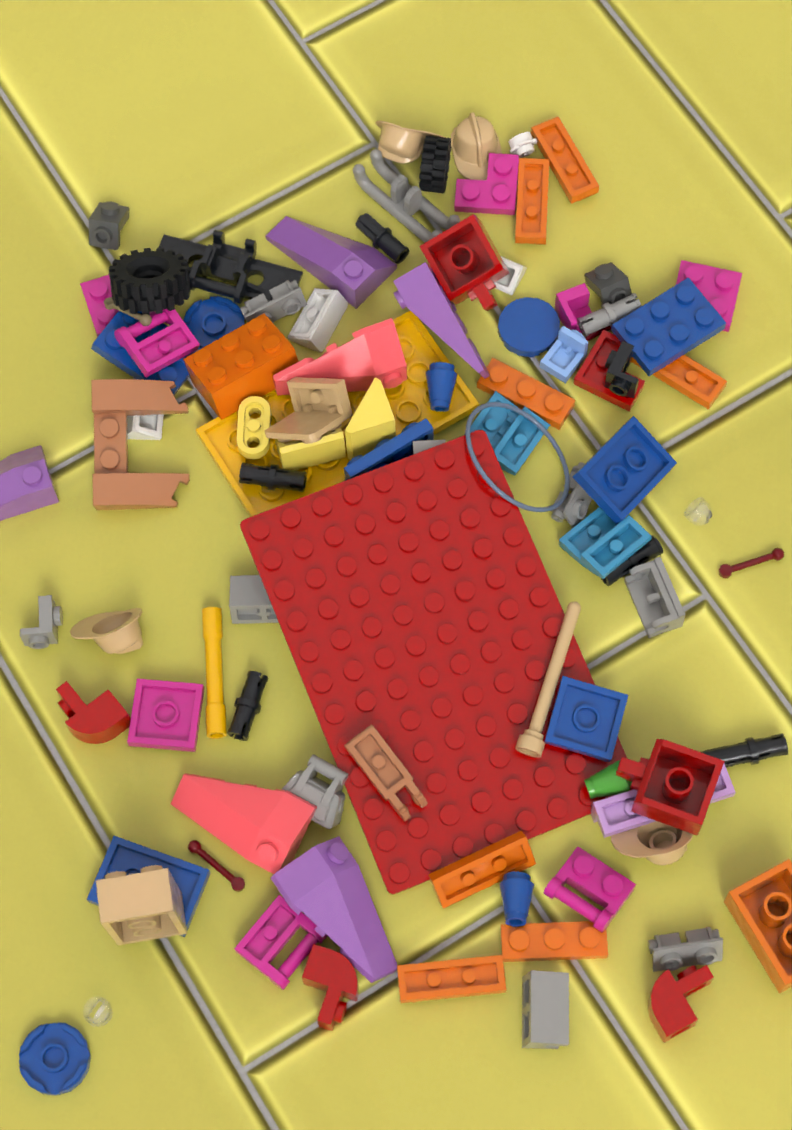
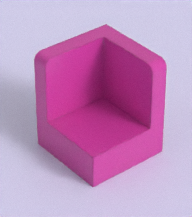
[555,283,592,335]

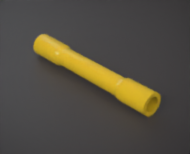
[202,607,227,739]

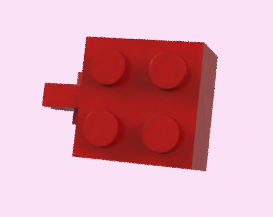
[420,214,510,311]
[616,739,724,836]

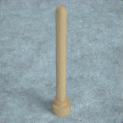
[515,601,581,758]

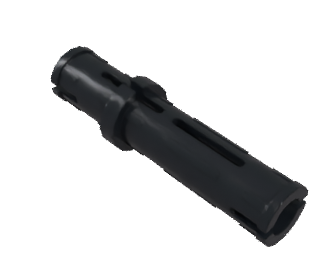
[701,733,788,768]

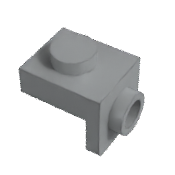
[20,595,63,649]

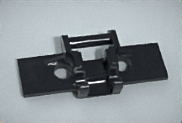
[158,230,303,304]

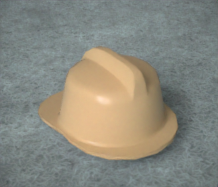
[451,112,502,180]
[375,121,445,164]
[70,608,143,654]
[611,821,694,865]

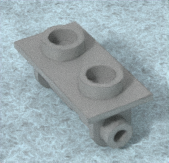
[240,280,307,323]
[551,462,592,528]
[648,927,723,972]

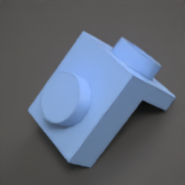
[540,326,588,384]

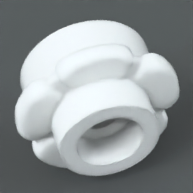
[508,132,537,158]

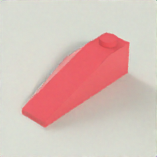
[273,318,407,395]
[171,773,317,874]

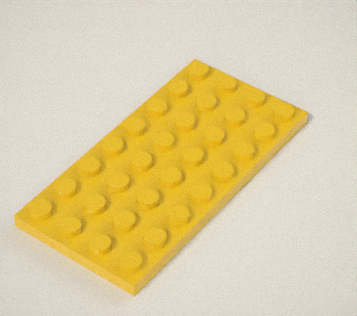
[196,311,479,517]

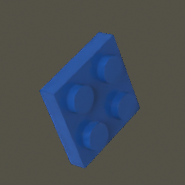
[544,676,628,762]

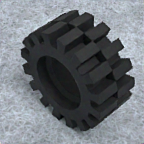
[419,135,451,194]

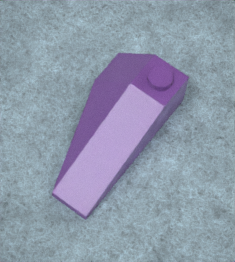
[265,216,397,309]
[393,262,489,379]
[0,445,59,521]
[271,836,397,983]

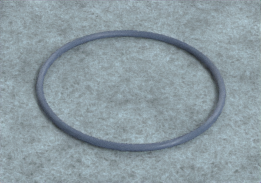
[465,402,570,512]

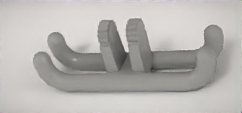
[353,149,460,243]

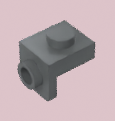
[89,201,129,250]
[584,262,632,304]

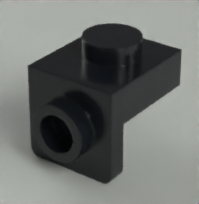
[605,341,639,398]

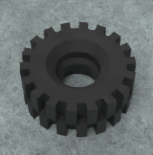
[109,248,191,315]

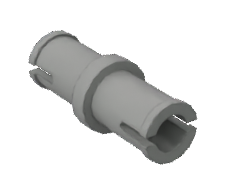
[577,293,641,337]

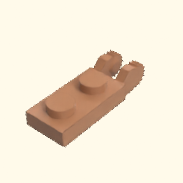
[344,724,428,821]

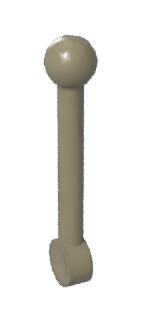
[104,297,152,326]

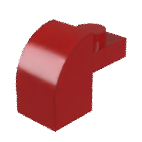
[56,681,131,744]
[302,944,359,1031]
[648,965,714,1043]

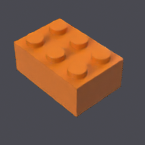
[183,313,299,420]
[724,859,792,994]

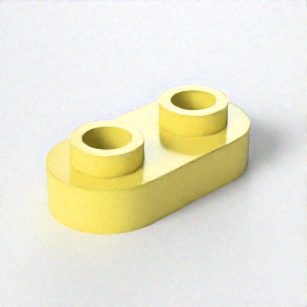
[237,396,271,459]

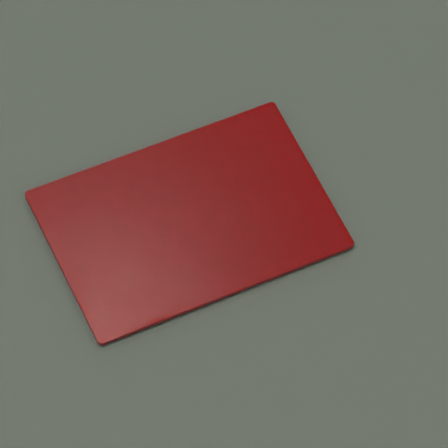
[240,430,633,894]

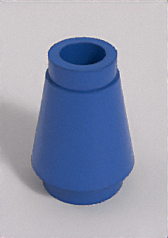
[426,362,457,412]
[499,871,534,927]

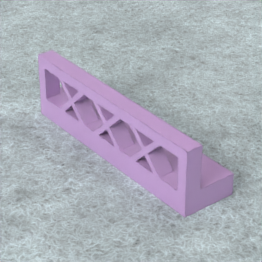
[591,764,736,838]

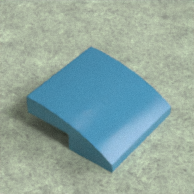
[464,391,550,475]
[559,507,652,579]

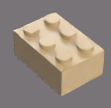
[96,865,187,945]

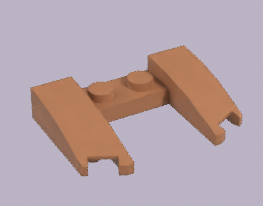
[91,379,190,510]

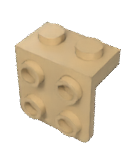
[265,377,353,444]

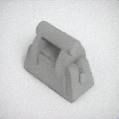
[281,754,349,829]

